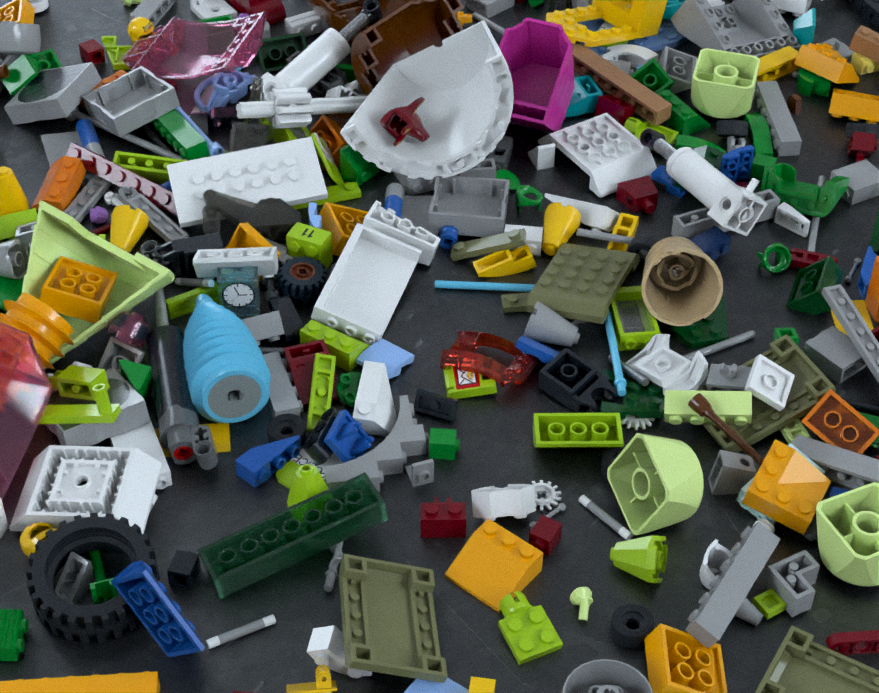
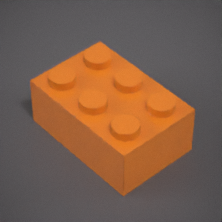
[801,389,879,454]

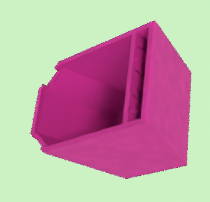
[499,18,575,133]

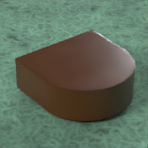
[787,94,802,115]

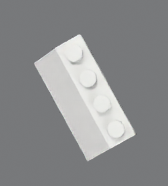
[193,246,278,280]

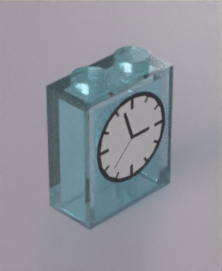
[217,266,261,316]

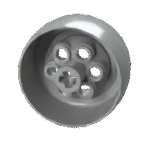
[0,21,41,54]
[561,659,653,693]

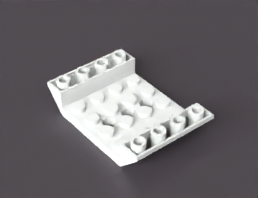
[538,113,657,198]

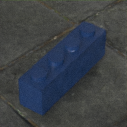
[672,226,731,270]

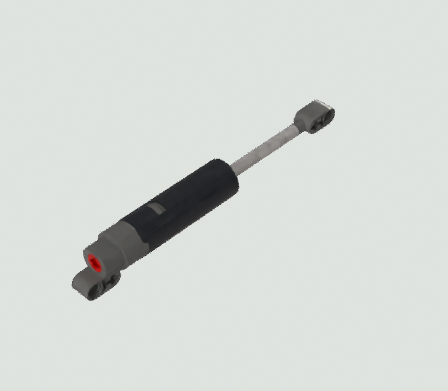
[140,240,218,470]

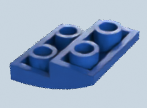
[720,145,755,183]
[515,335,560,363]

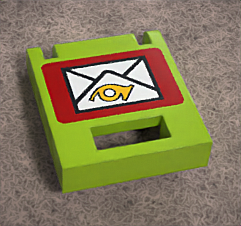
[443,357,497,399]

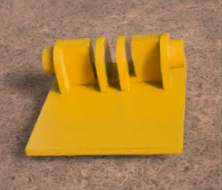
[286,665,337,693]

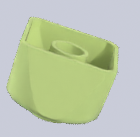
[691,48,760,119]
[607,433,704,535]
[816,482,879,587]

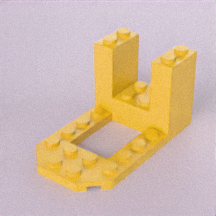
[545,0,668,47]

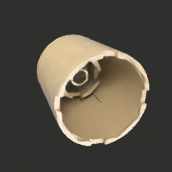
[641,236,723,326]

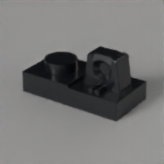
[414,389,459,421]

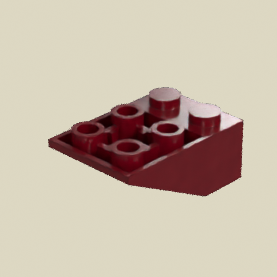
[283,339,340,407]

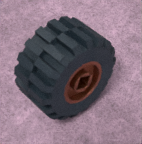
[278,256,327,307]

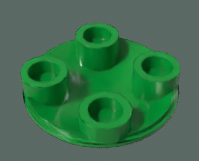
[336,372,362,408]

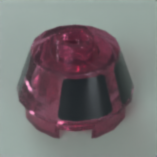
[108,311,150,349]

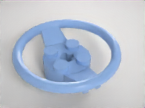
[193,70,259,115]

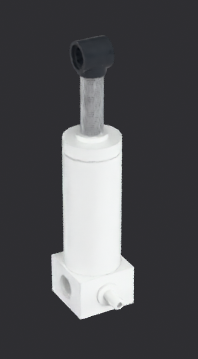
[250,0,383,101]
[640,128,768,236]

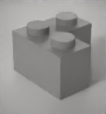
[764,550,820,617]

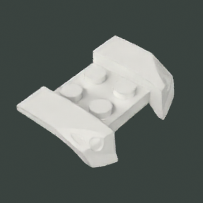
[626,334,708,395]

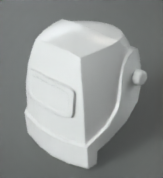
[699,539,732,590]

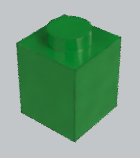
[750,153,777,180]
[429,428,460,460]

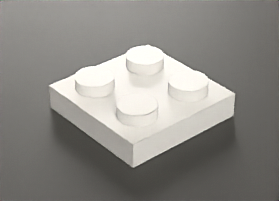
[744,354,795,411]

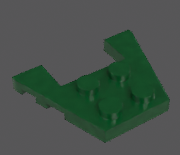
[661,295,729,350]
[600,369,665,419]

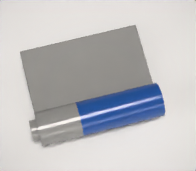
[41,119,105,167]
[384,183,438,236]

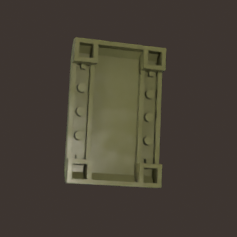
[527,243,640,324]
[696,334,836,453]
[339,554,448,683]
[755,625,879,693]

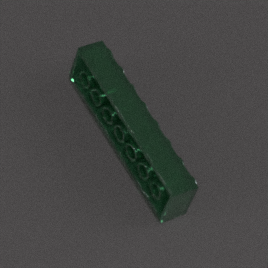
[198,472,389,599]

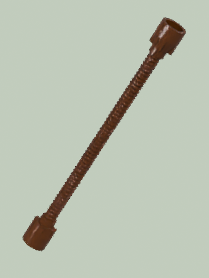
[688,393,816,522]

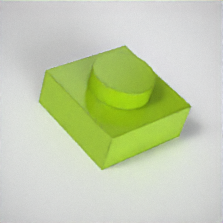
[752,588,787,620]

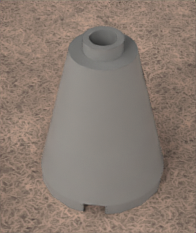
[0,239,29,280]
[524,301,580,347]

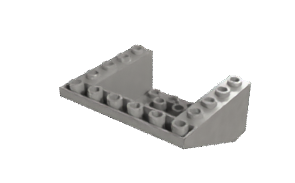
[671,0,800,58]

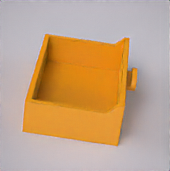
[224,222,281,283]

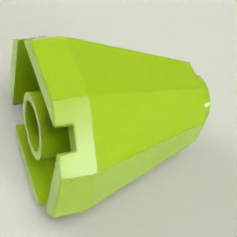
[287,464,336,523]
[610,535,668,583]

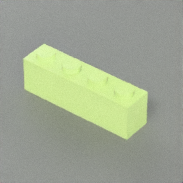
[664,390,752,426]

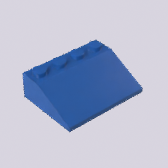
[111,560,205,658]

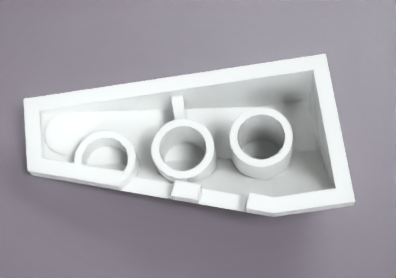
[353,360,397,437]

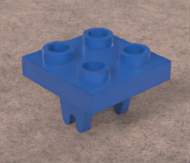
[324,409,375,463]

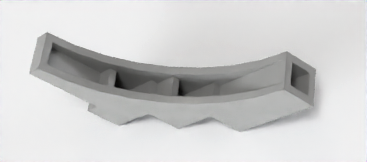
[324,395,429,497]

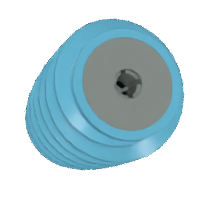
[183,294,271,423]

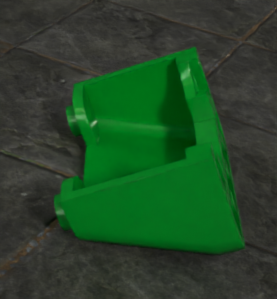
[760,163,850,217]

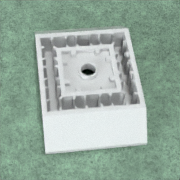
[9,445,162,535]

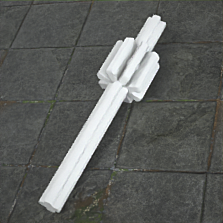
[236,87,368,129]

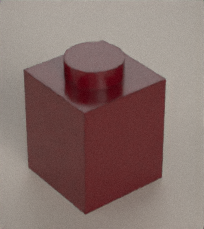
[79,39,105,66]
[529,515,562,556]

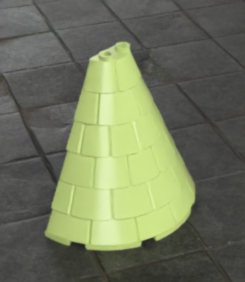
[21,200,175,374]

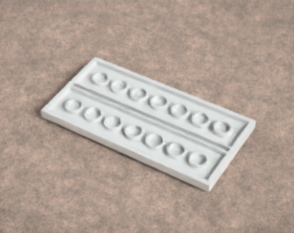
[167,136,328,228]

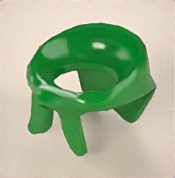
[515,185,544,213]
[756,242,791,273]

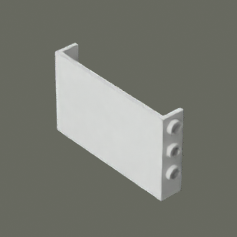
[311,223,422,344]

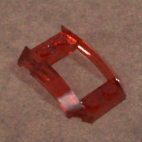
[440,331,537,387]

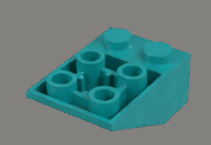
[565,75,603,118]

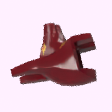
[380,97,430,147]

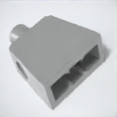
[708,450,759,495]

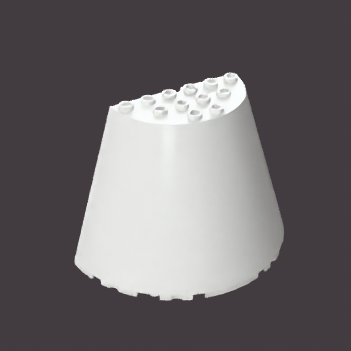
[340,20,514,180]

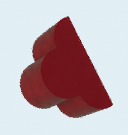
[225,0,286,25]

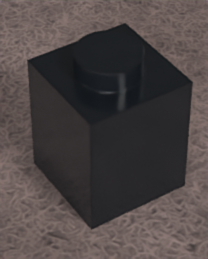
[167,550,201,590]

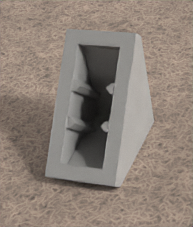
[54,552,95,604]

